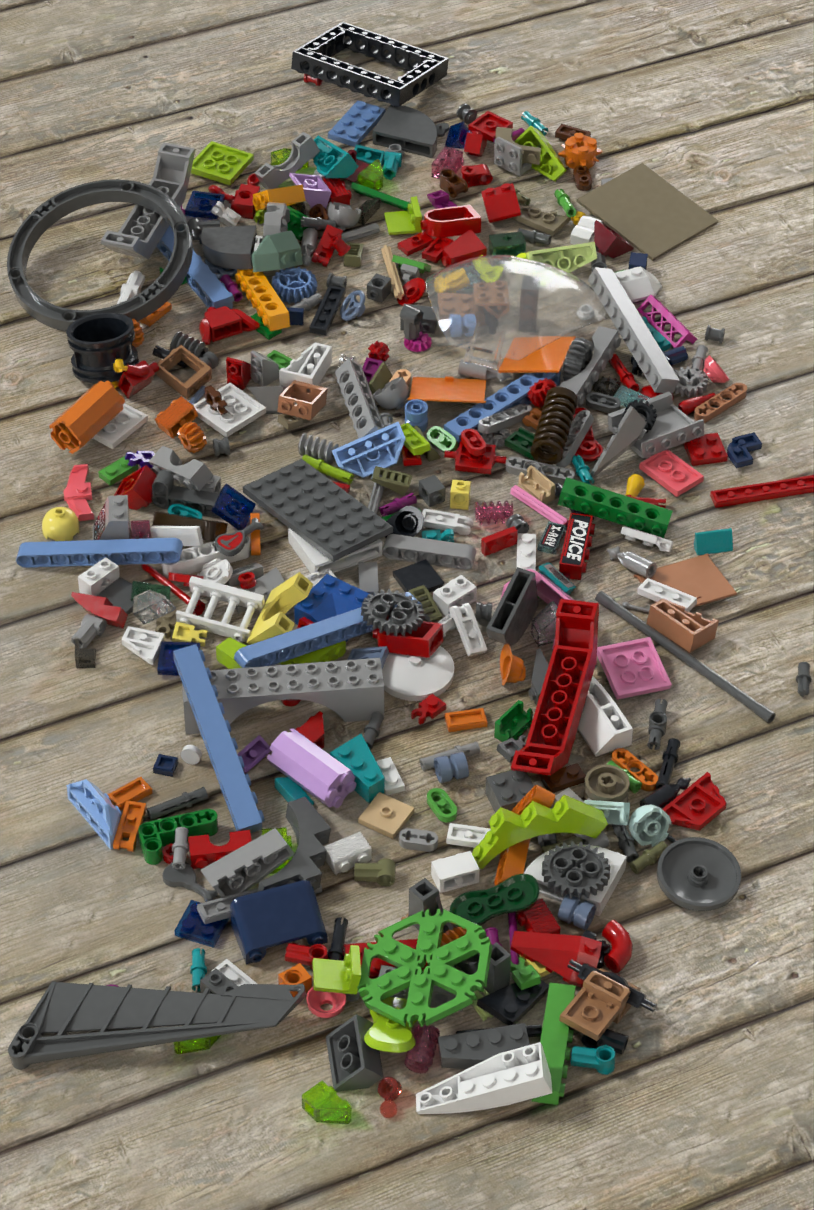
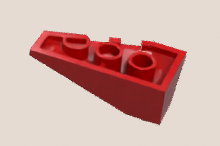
[510,931,602,988]

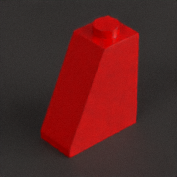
[441,230,487,272]

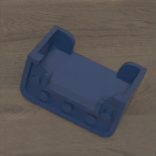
[230,880,328,964]

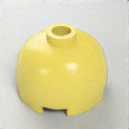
[42,507,79,541]

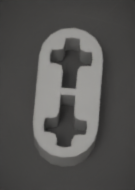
[399,828,438,852]

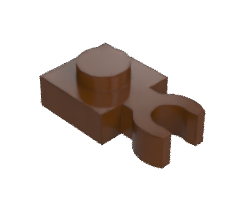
[205,385,228,415]

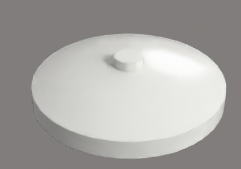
[382,646,454,701]

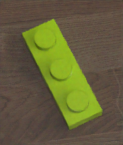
[400,423,431,455]

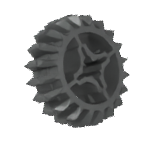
[562,338,594,381]

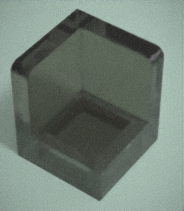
[75,639,96,668]

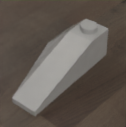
[591,406,647,478]

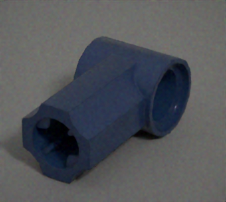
[662,346,688,367]

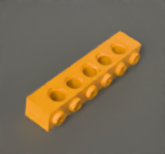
[235,266,290,331]

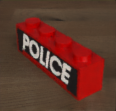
[559,513,595,580]

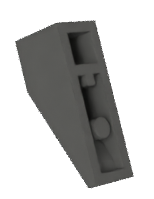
[529,649,549,706]

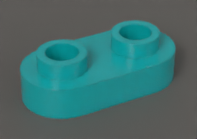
[168,504,202,519]

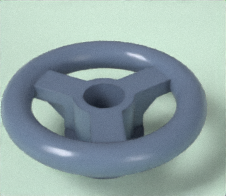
[340,290,365,321]

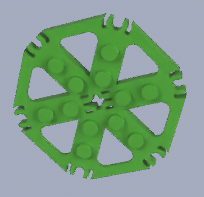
[357,909,492,1027]

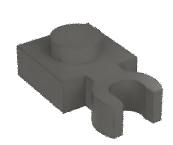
[496,735,526,762]

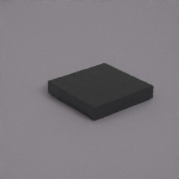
[393,559,444,593]

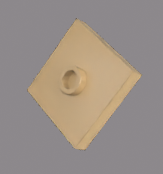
[358,792,414,839]

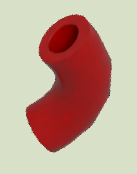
[602,920,633,973]

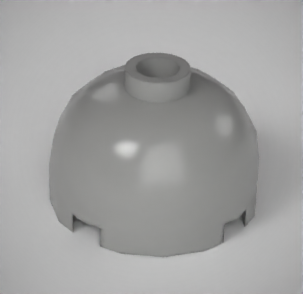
[328,202,362,230]
[373,377,409,410]

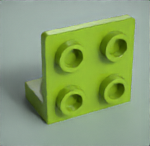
[384,196,422,235]
[312,945,361,995]

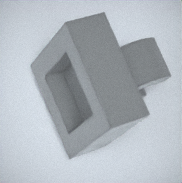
[400,264,420,284]

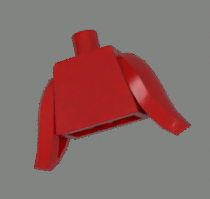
[199,306,260,346]

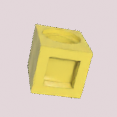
[450,480,471,510]

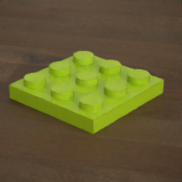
[191,141,254,185]

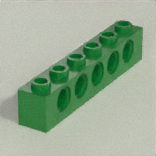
[557,477,673,538]

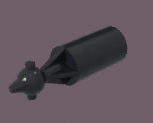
[639,778,691,809]

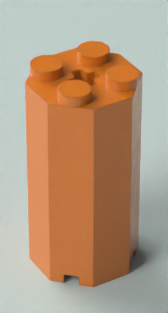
[49,381,125,454]

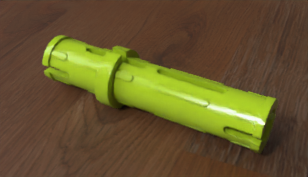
[302,454,354,485]

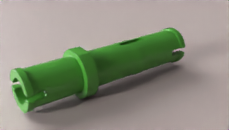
[554,189,576,218]

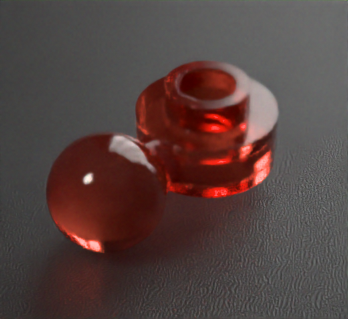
[378,1077,402,1118]

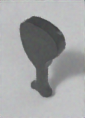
[162,862,218,902]

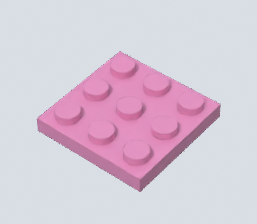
[597,637,672,700]

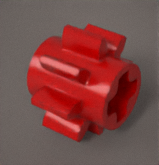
[368,341,390,361]

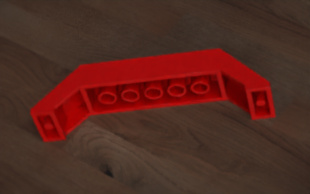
[511,599,599,776]

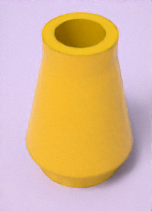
[625,474,645,497]

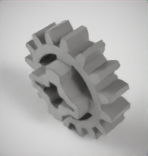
[674,366,708,398]

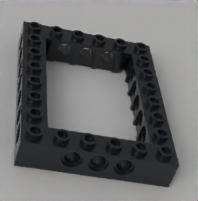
[291,22,449,107]

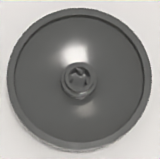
[657,837,741,911]

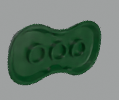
[450,874,539,927]

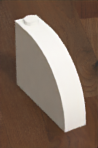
[288,528,382,573]
[524,844,627,916]

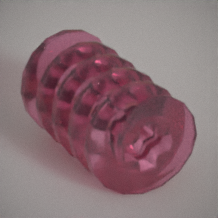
[475,500,513,525]
[405,1024,440,1074]

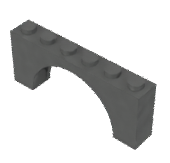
[408,878,511,994]

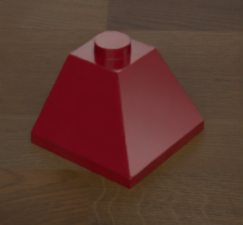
[594,220,634,259]

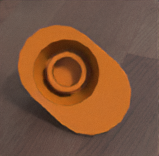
[500,643,526,686]

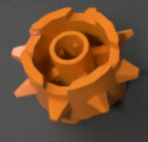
[558,133,602,169]

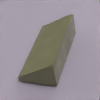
[369,362,393,395]

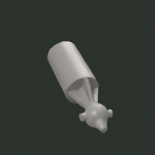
[301,228,318,266]
[458,359,512,382]
[607,546,657,578]

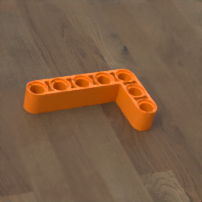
[494,785,555,886]

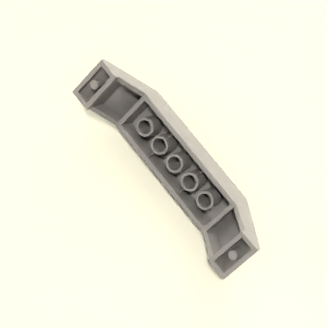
[101,143,195,259]

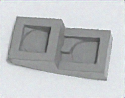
[358,562,379,595]

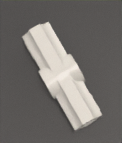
[116,271,145,305]

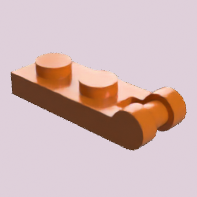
[113,800,147,852]

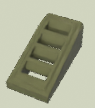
[344,243,364,267]
[371,466,412,496]
[408,585,443,622]

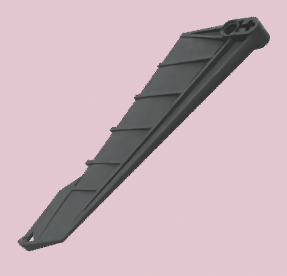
[8,981,306,1070]

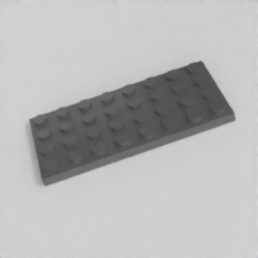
[243,459,393,562]

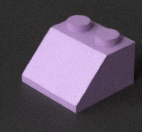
[289,173,331,208]

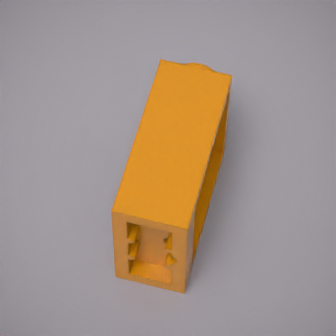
[253,185,306,211]

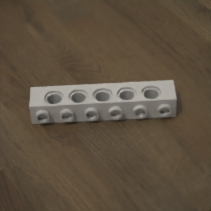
[335,358,384,439]

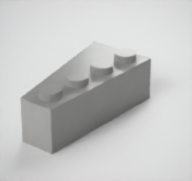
[201,828,295,898]

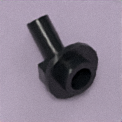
[597,940,611,969]

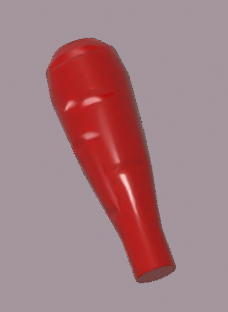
[678,393,716,414]

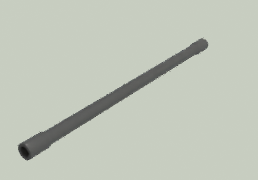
[595,591,776,723]

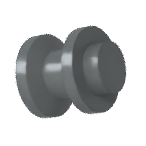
[457,103,477,124]

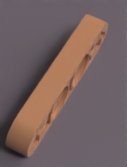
[694,383,747,423]

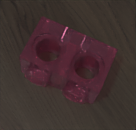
[431,146,464,179]

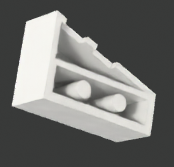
[279,342,332,392]

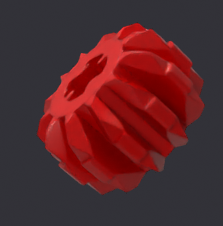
[528,378,557,408]

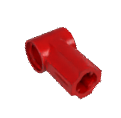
[285,943,328,971]

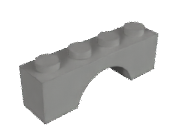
[254,132,320,190]
[149,446,214,491]

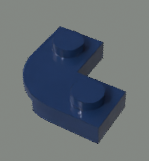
[727,432,762,468]

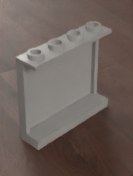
[608,391,704,459]

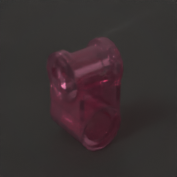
[131,520,150,539]

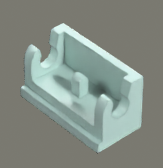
[584,800,630,825]

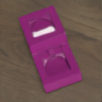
[427,190,457,209]
[362,357,383,385]

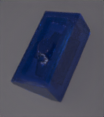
[445,121,469,149]

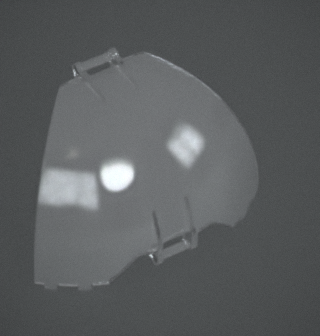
[426,255,611,371]

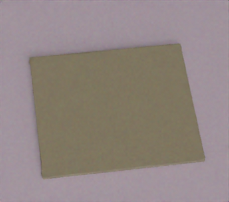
[577,163,718,261]

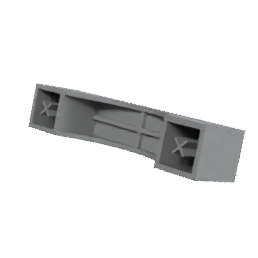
[182,658,384,734]

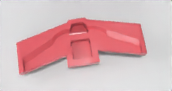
[63,464,94,521]

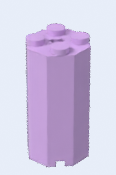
[267,728,357,808]

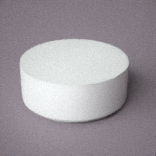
[181,745,202,765]

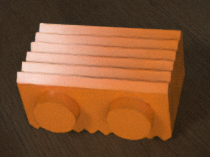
[155,396,198,438]

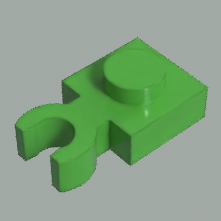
[510,957,541,990]

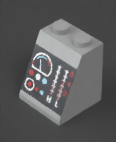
[93,495,130,540]

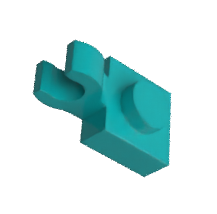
[421,529,454,543]

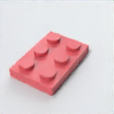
[639,449,704,497]

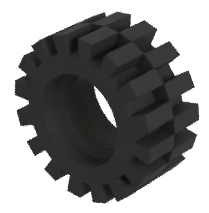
[622,399,657,433]

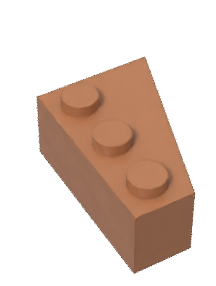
[646,599,719,653]

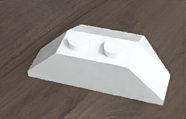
[593,266,662,304]

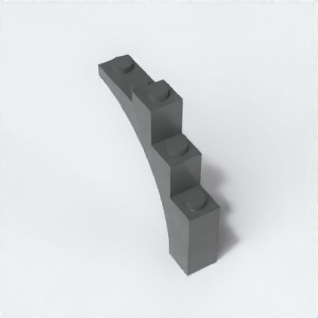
[258,797,331,892]

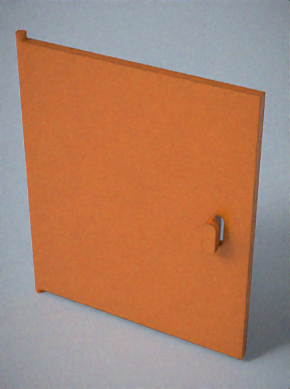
[498,336,576,373]
[407,376,486,403]

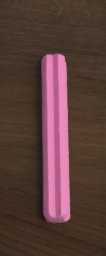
[510,485,568,529]

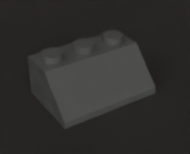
[326,1014,384,1092]

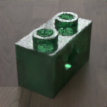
[489,231,526,260]

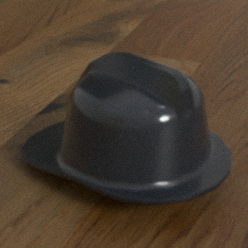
[385,506,424,538]

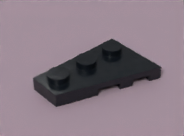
[477,980,549,1025]

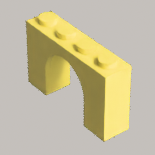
[246,572,313,645]

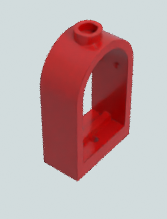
[420,205,481,237]
[373,619,444,658]

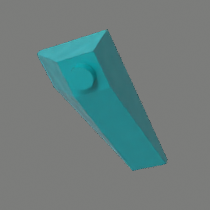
[313,135,359,178]

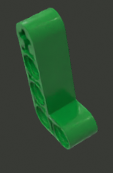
[139,809,218,865]

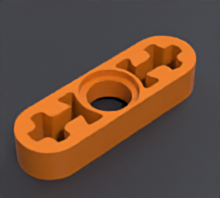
[250,513,261,556]
[612,748,658,792]

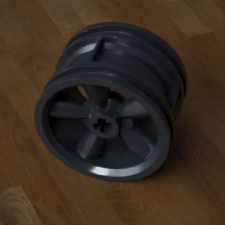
[66,313,139,383]

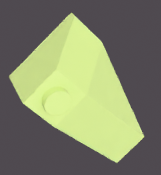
[526,242,597,285]

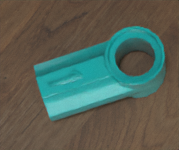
[382,151,402,180]
[571,1045,615,1075]

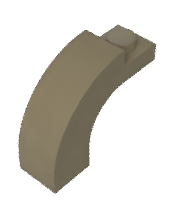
[495,127,541,166]

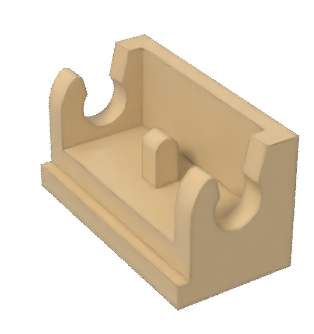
[517,465,556,504]

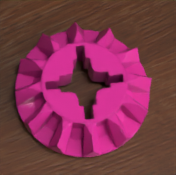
[404,331,432,352]

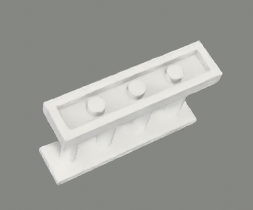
[176,576,265,642]

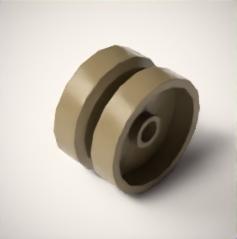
[583,765,630,803]

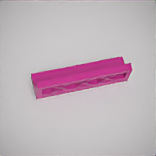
[637,294,697,348]

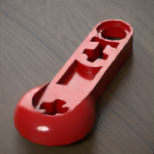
[573,407,603,462]

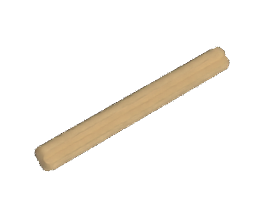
[381,245,405,300]

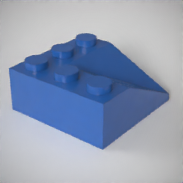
[294,574,372,642]

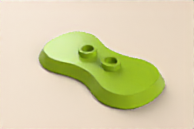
[364,997,418,1053]

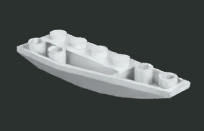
[578,676,633,757]
[416,1042,552,1114]

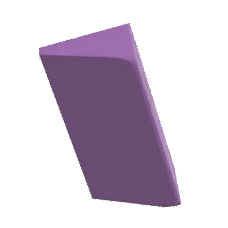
[237,735,272,774]

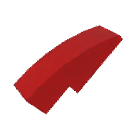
[71,592,128,629]

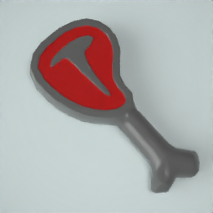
[215,518,264,556]

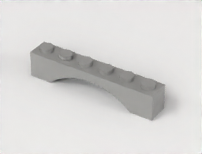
[557,326,621,408]

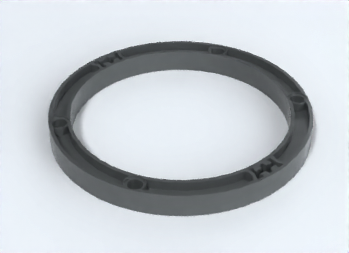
[7,179,193,331]

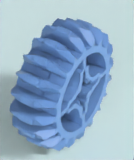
[271,266,317,305]

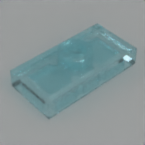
[614,385,651,407]

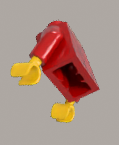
[111,359,160,399]

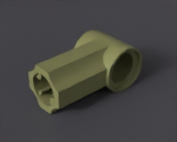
[354,858,396,887]

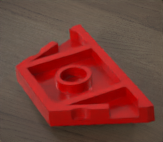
[662,772,727,831]

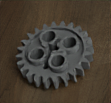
[361,589,424,636]
[542,841,610,900]

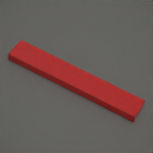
[710,475,814,508]

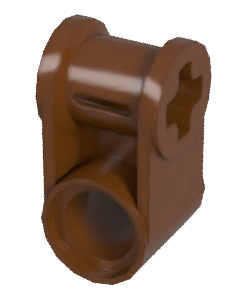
[439,169,468,198]

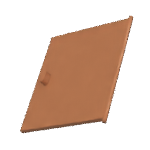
[634,553,737,608]

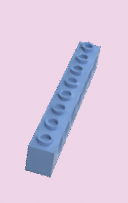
[444,371,561,447]

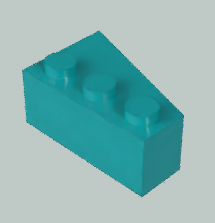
[330,734,385,803]

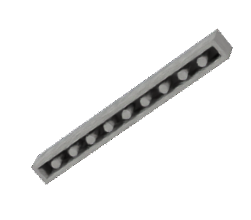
[588,267,680,394]

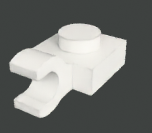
[211,201,241,227]

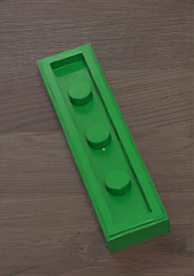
[350,182,410,211]

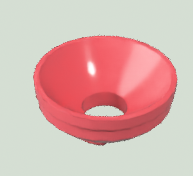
[703,355,730,383]
[306,987,346,1018]

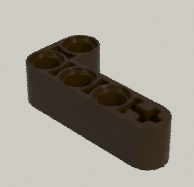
[152,511,228,541]

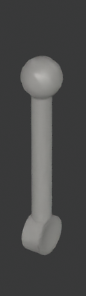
[622,602,650,613]

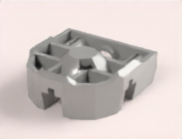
[263,202,290,239]

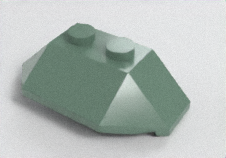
[252,231,303,272]

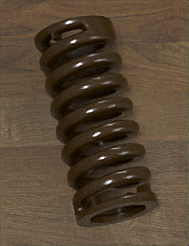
[530,387,578,465]

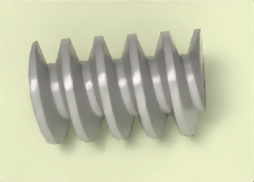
[298,433,339,464]

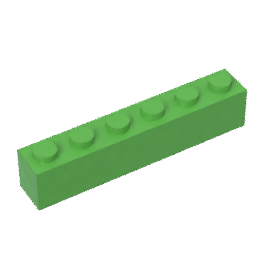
[532,982,576,1105]

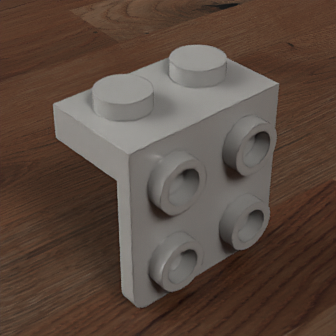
[494,137,532,176]

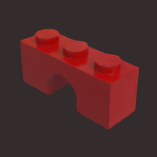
[188,830,252,869]

